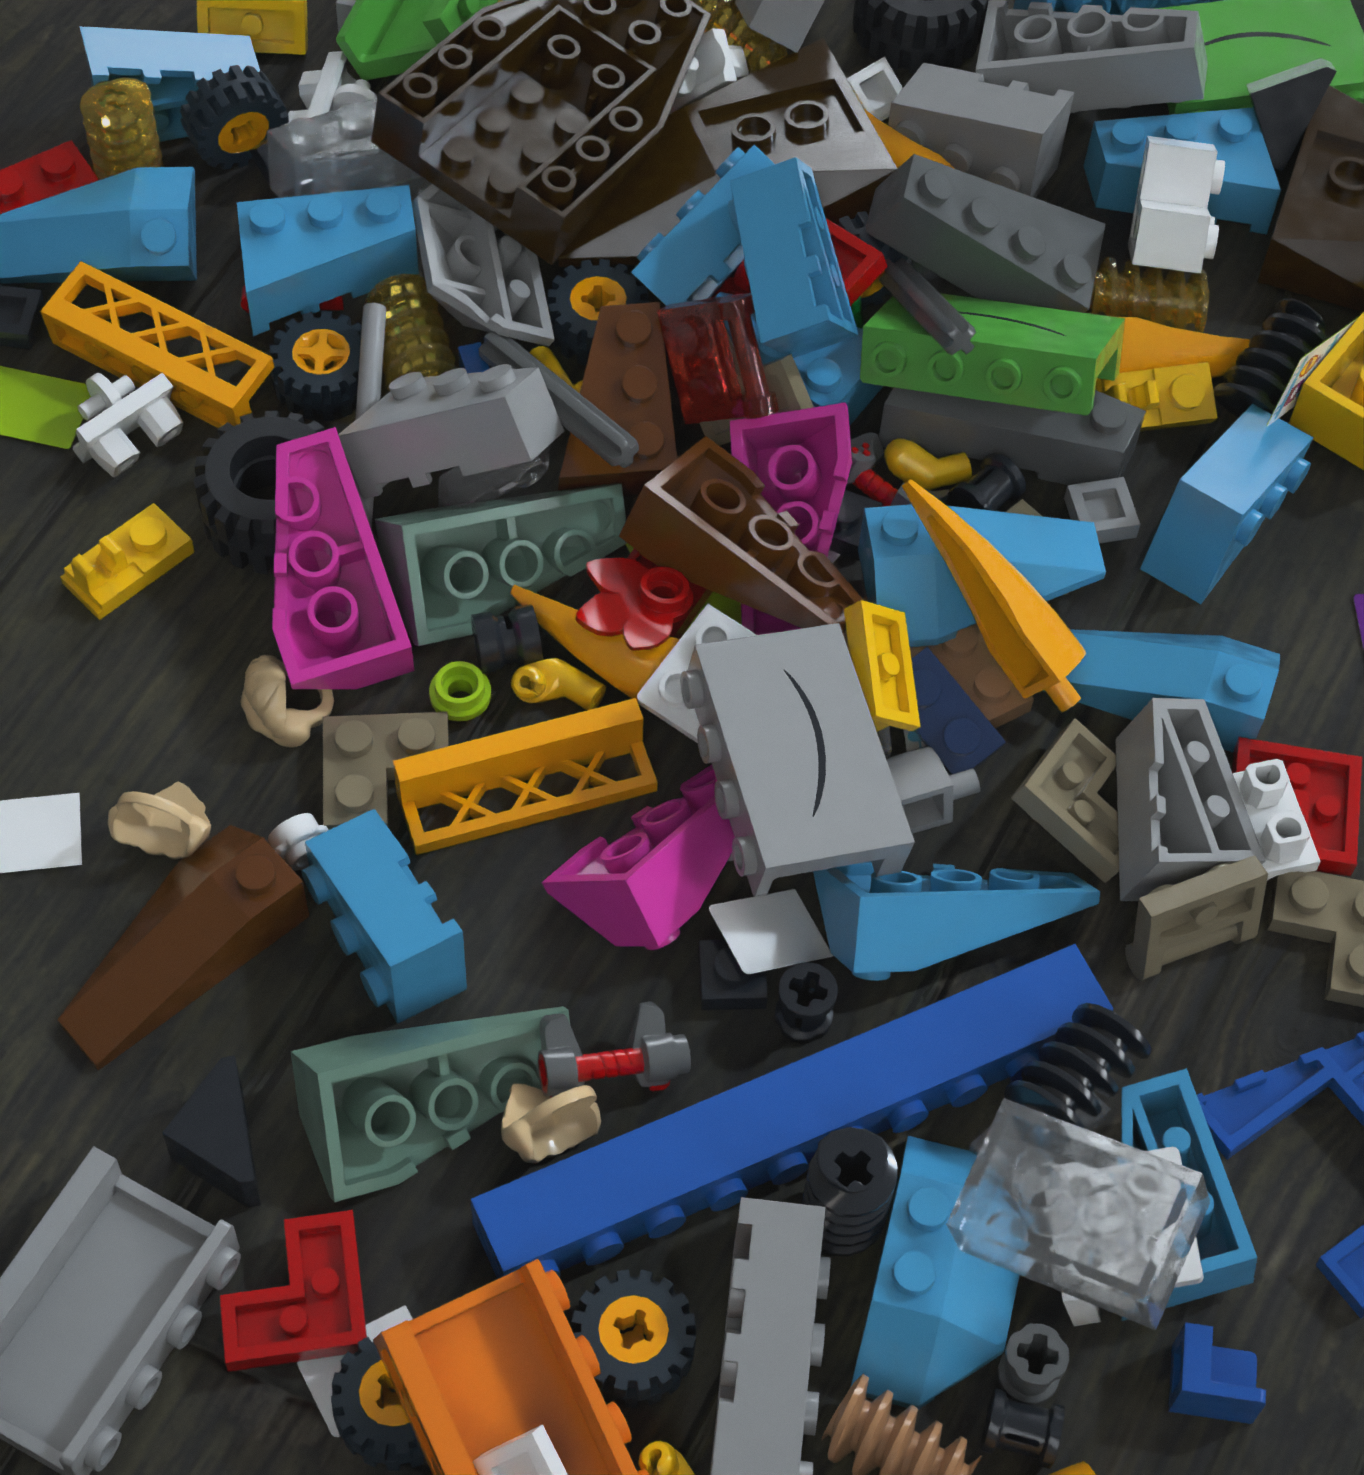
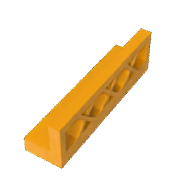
[40,261,275,428]
[393,698,658,855]

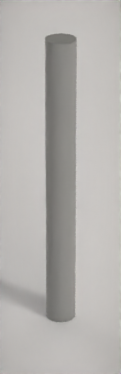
[352,303,386,530]

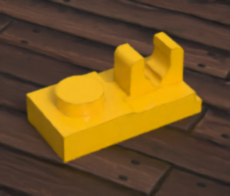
[196,0,308,55]
[1095,362,1218,431]
[60,503,194,620]
[844,600,921,732]

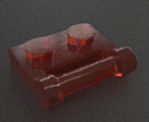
[657,293,780,424]

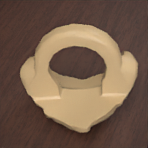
[241,655,334,748]
[108,781,212,860]
[501,1083,601,1164]

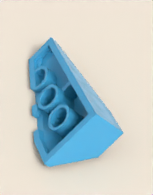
[0,167,197,283]
[858,504,1106,647]
[1043,629,1280,752]
[813,861,1100,981]

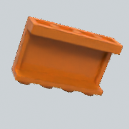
[373,1259,650,1475]

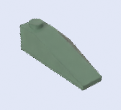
[375,483,627,646]
[290,1006,570,1202]

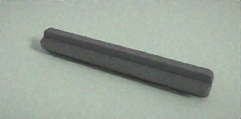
[879,258,976,355]
[478,331,639,468]

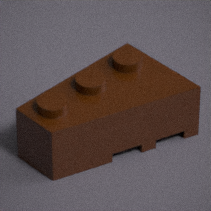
[558,302,677,496]

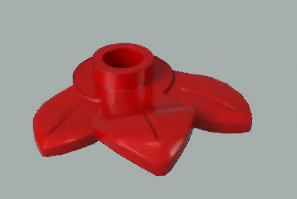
[575,558,693,651]

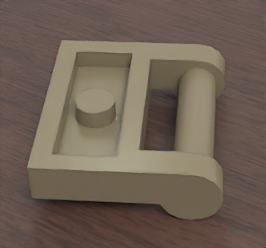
[1125,855,1268,981]

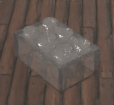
[946,1098,1210,1330]

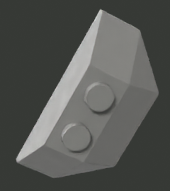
[412,184,555,346]

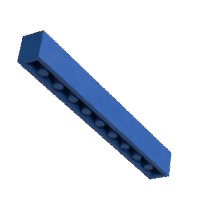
[471,944,1114,1279]

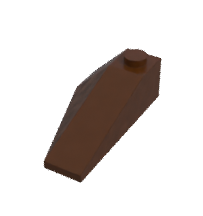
[619,436,864,633]
[57,825,309,1071]

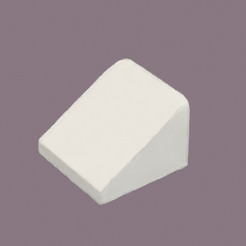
[847,56,903,121]

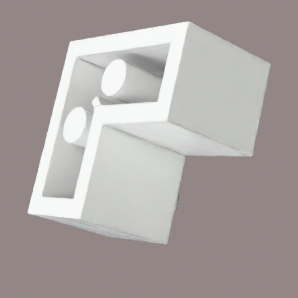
[1128,136,1225,274]

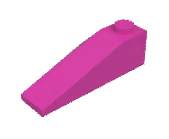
[730,403,852,635]
[272,427,415,690]
[542,765,735,950]

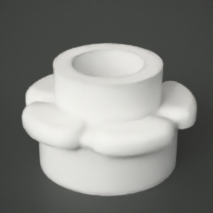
[268,813,328,871]

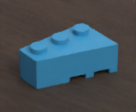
[1084,107,1281,234]

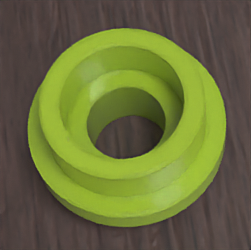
[429,661,491,721]

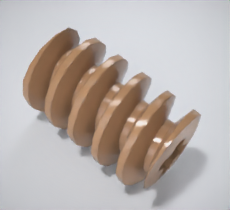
[821,1373,982,1475]

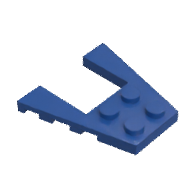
[1197,1031,1364,1319]

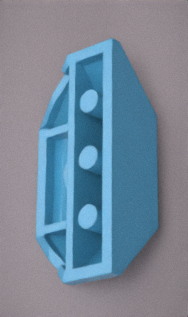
[850,1136,1030,1410]

